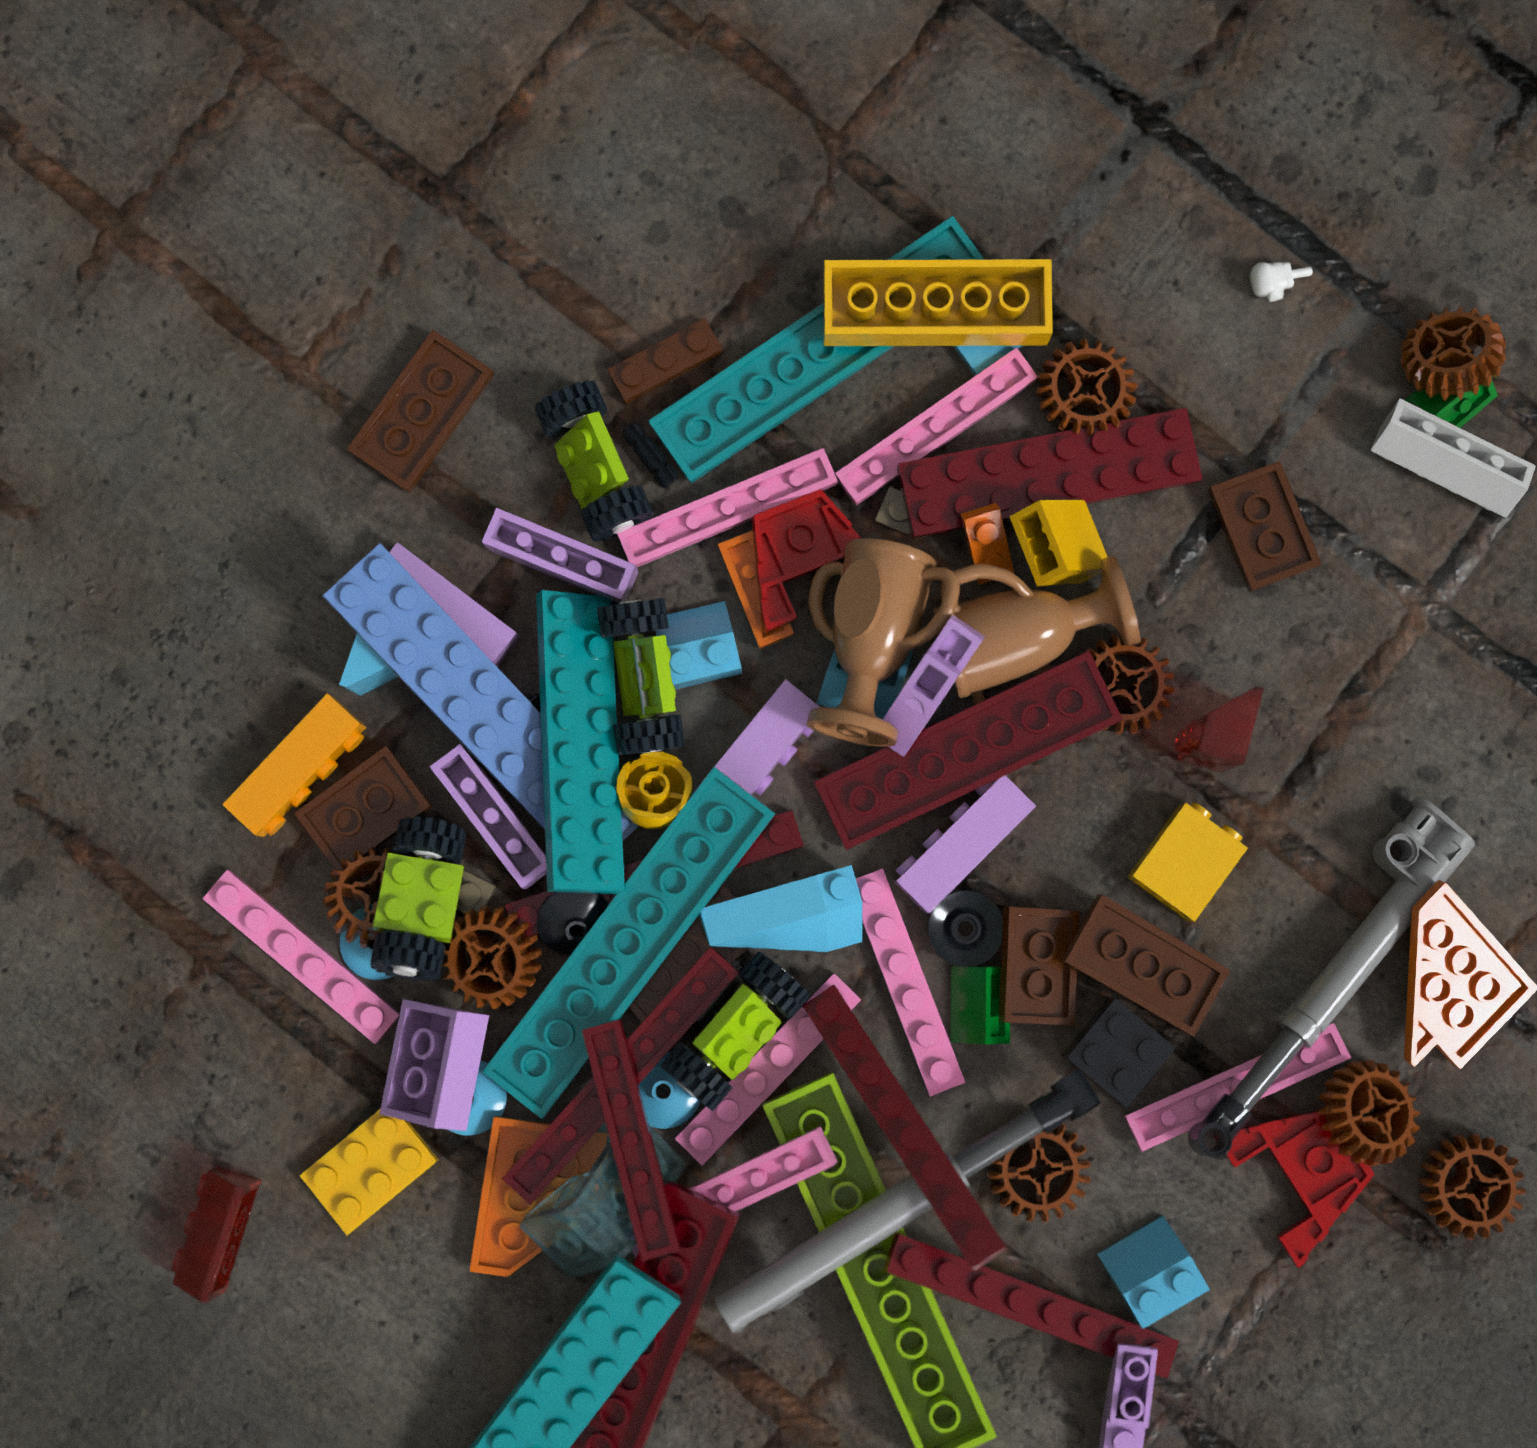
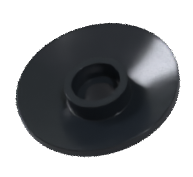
[928,891,1003,967]
[537,892,609,955]

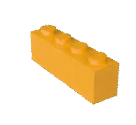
[222,693,367,837]

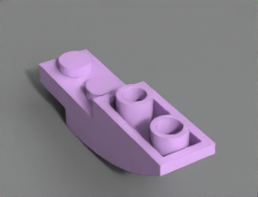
[874,615,985,757]
[1098,1343,1158,1448]

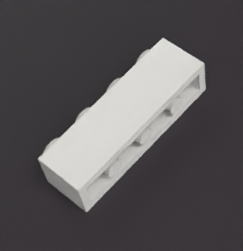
[1371,398,1536,518]

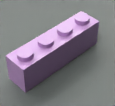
[482,508,639,604]
[389,542,520,667]
[692,679,820,796]
[430,744,547,890]
[895,775,1036,914]

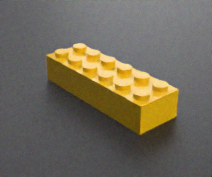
[823,259,1053,346]

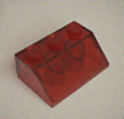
[1175,686,1264,773]
[171,1166,261,1303]

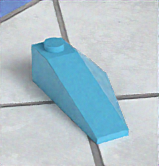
[699,865,862,953]

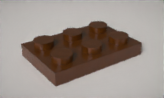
[1208,461,1322,592]
[294,746,432,871]
[998,907,1079,1026]

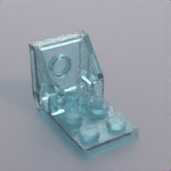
[519,1125,687,1278]

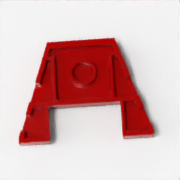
[751,489,861,633]
[1214,1109,1375,1268]

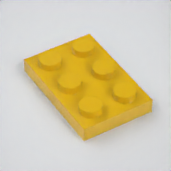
[299,1110,439,1235]

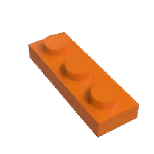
[718,531,794,649]

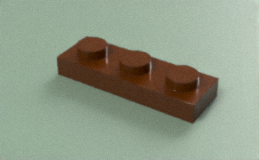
[607,318,723,404]

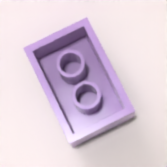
[379,999,489,1131]

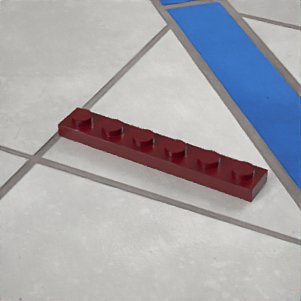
[582,1019,682,1261]

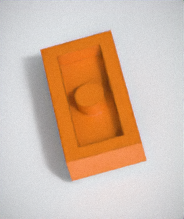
[960,503,1014,585]

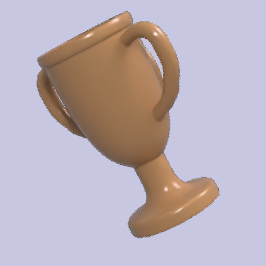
[806,538,960,747]
[933,555,1141,705]

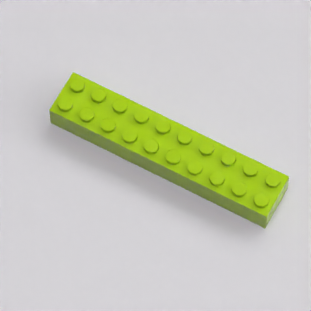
[763,1071,997,1448]

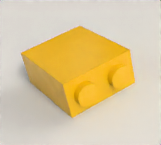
[1009,500,1108,586]
[1127,802,1248,922]

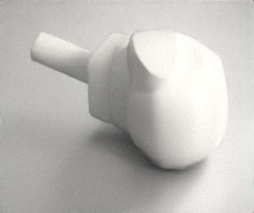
[1250,262,1313,302]

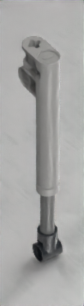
[1188,797,1475,1158]
[714,1069,1101,1333]

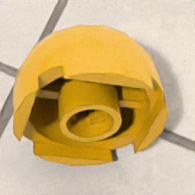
[616,752,693,829]

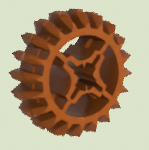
[1401,305,1506,401]
[1036,339,1137,436]
[1084,634,1175,735]
[323,846,391,948]
[442,906,542,1009]
[1317,1060,1421,1166]
[986,1123,1091,1223]
[1418,1133,1526,1239]

